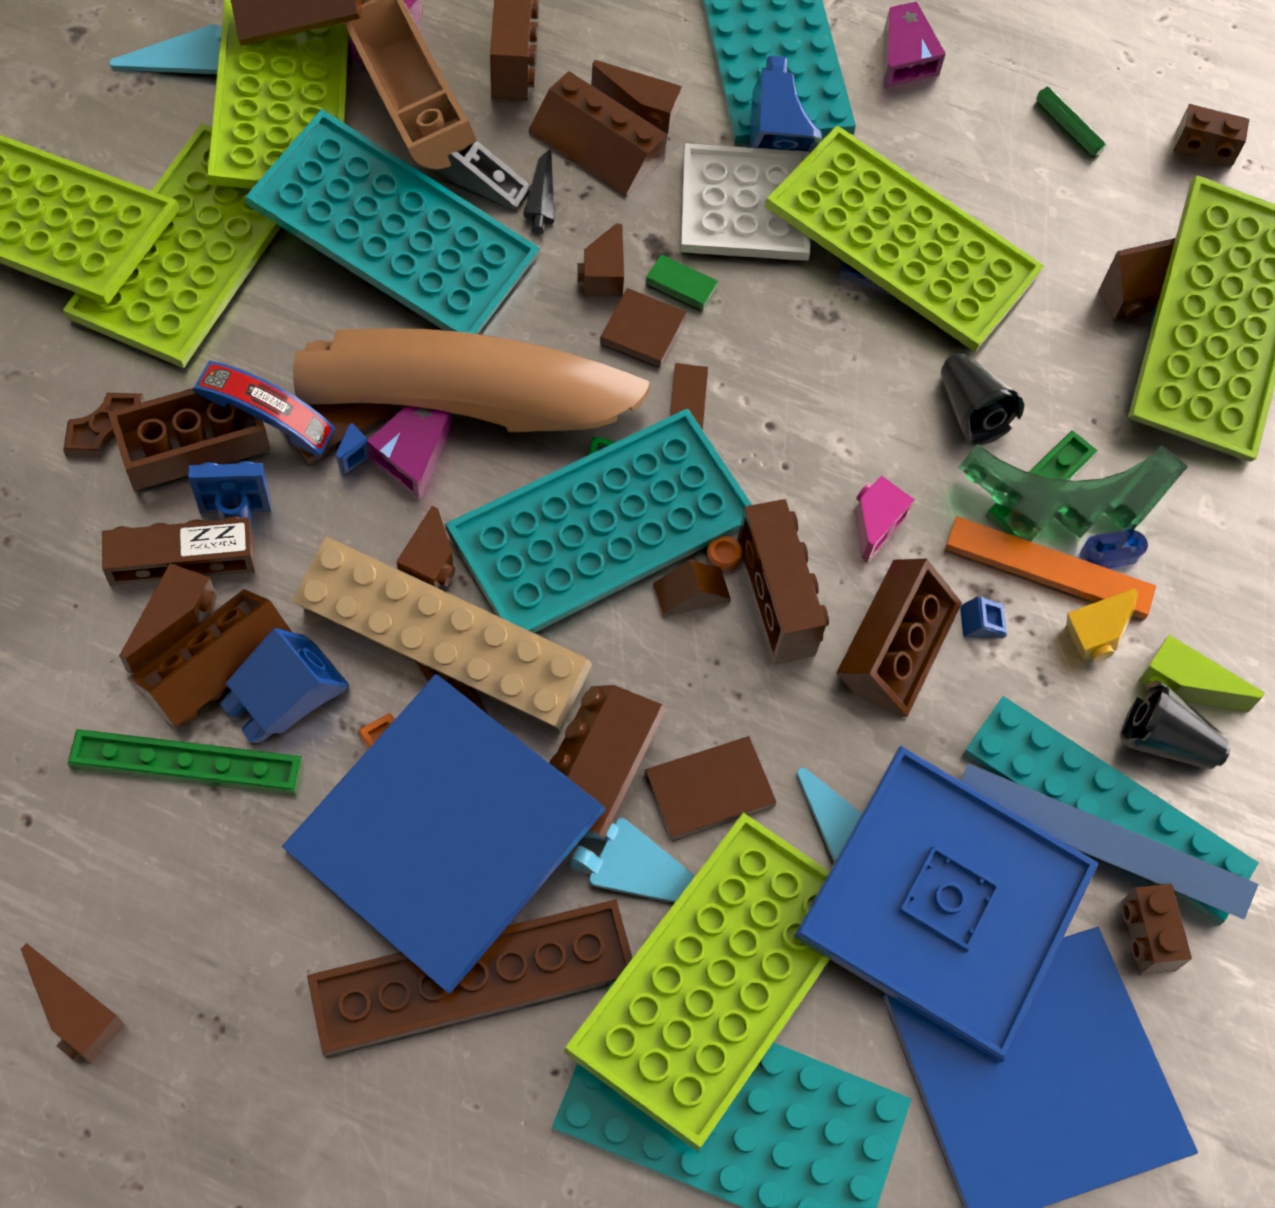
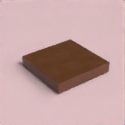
[600,288,687,367]

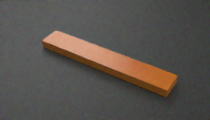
[945,516,1157,620]

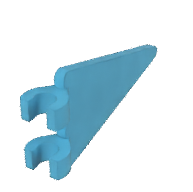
[109,24,222,74]
[797,768,862,863]
[570,818,695,903]

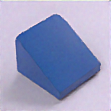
[336,423,369,475]
[960,596,1007,638]

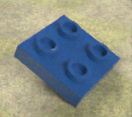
[188,461,272,520]

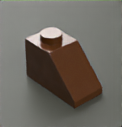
[577,223,624,296]
[396,506,455,589]

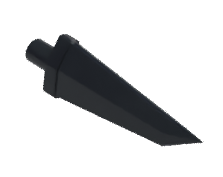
[523,148,555,235]

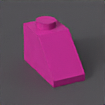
[855,475,915,562]

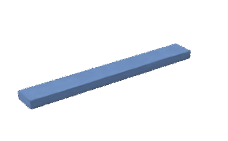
[961,763,1259,920]

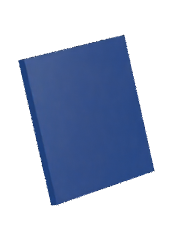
[282,674,606,994]
[794,745,1099,1063]
[883,926,1198,1208]

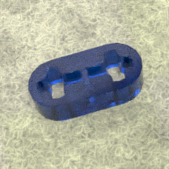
[1080,529,1148,569]

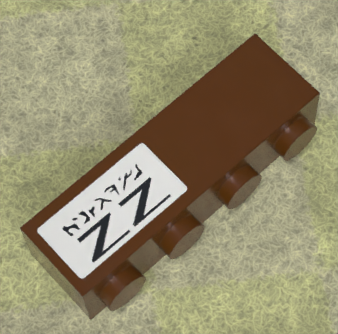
[102,516,255,586]

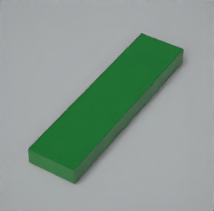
[985,430,1098,536]

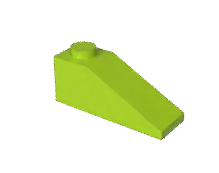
[1138,634,1265,712]

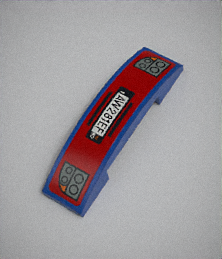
[192,360,335,458]

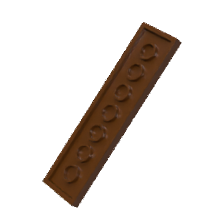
[307,899,632,1057]

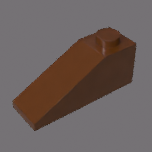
[591,60,682,134]
[119,563,217,673]
[21,943,125,1064]

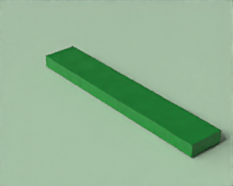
[67,729,303,796]

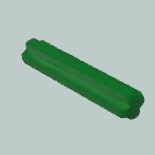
[1036,86,1106,157]

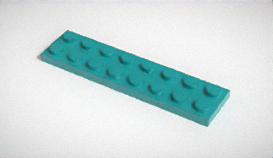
[963,696,1259,925]

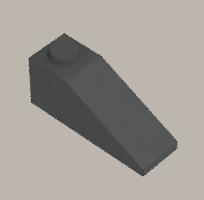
[436,141,531,210]

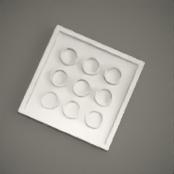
[680,143,810,261]

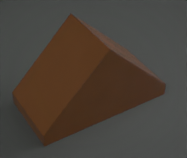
[653,559,731,617]

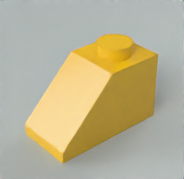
[1066,588,1138,662]

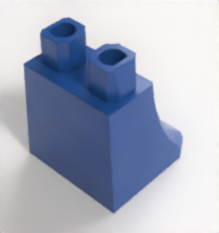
[749,56,822,154]
[220,628,349,743]

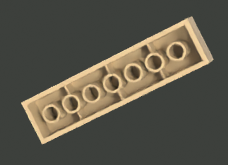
[292,536,592,731]

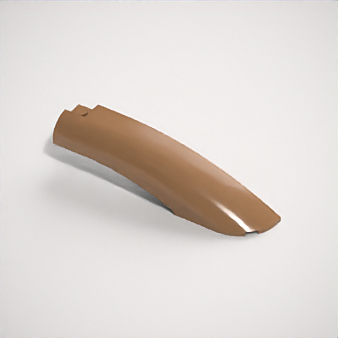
[343,0,477,169]
[293,328,650,432]

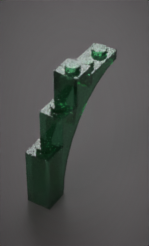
[958,444,1188,542]

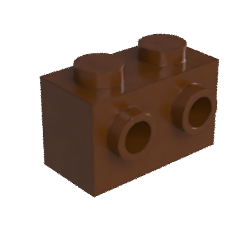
[1173,104,1250,166]
[1121,883,1192,975]

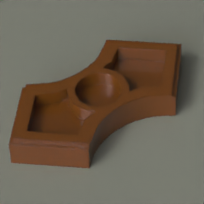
[63,392,144,458]

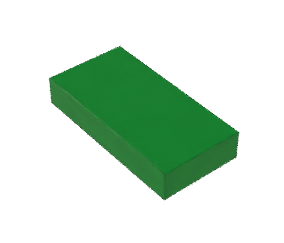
[645,254,718,311]

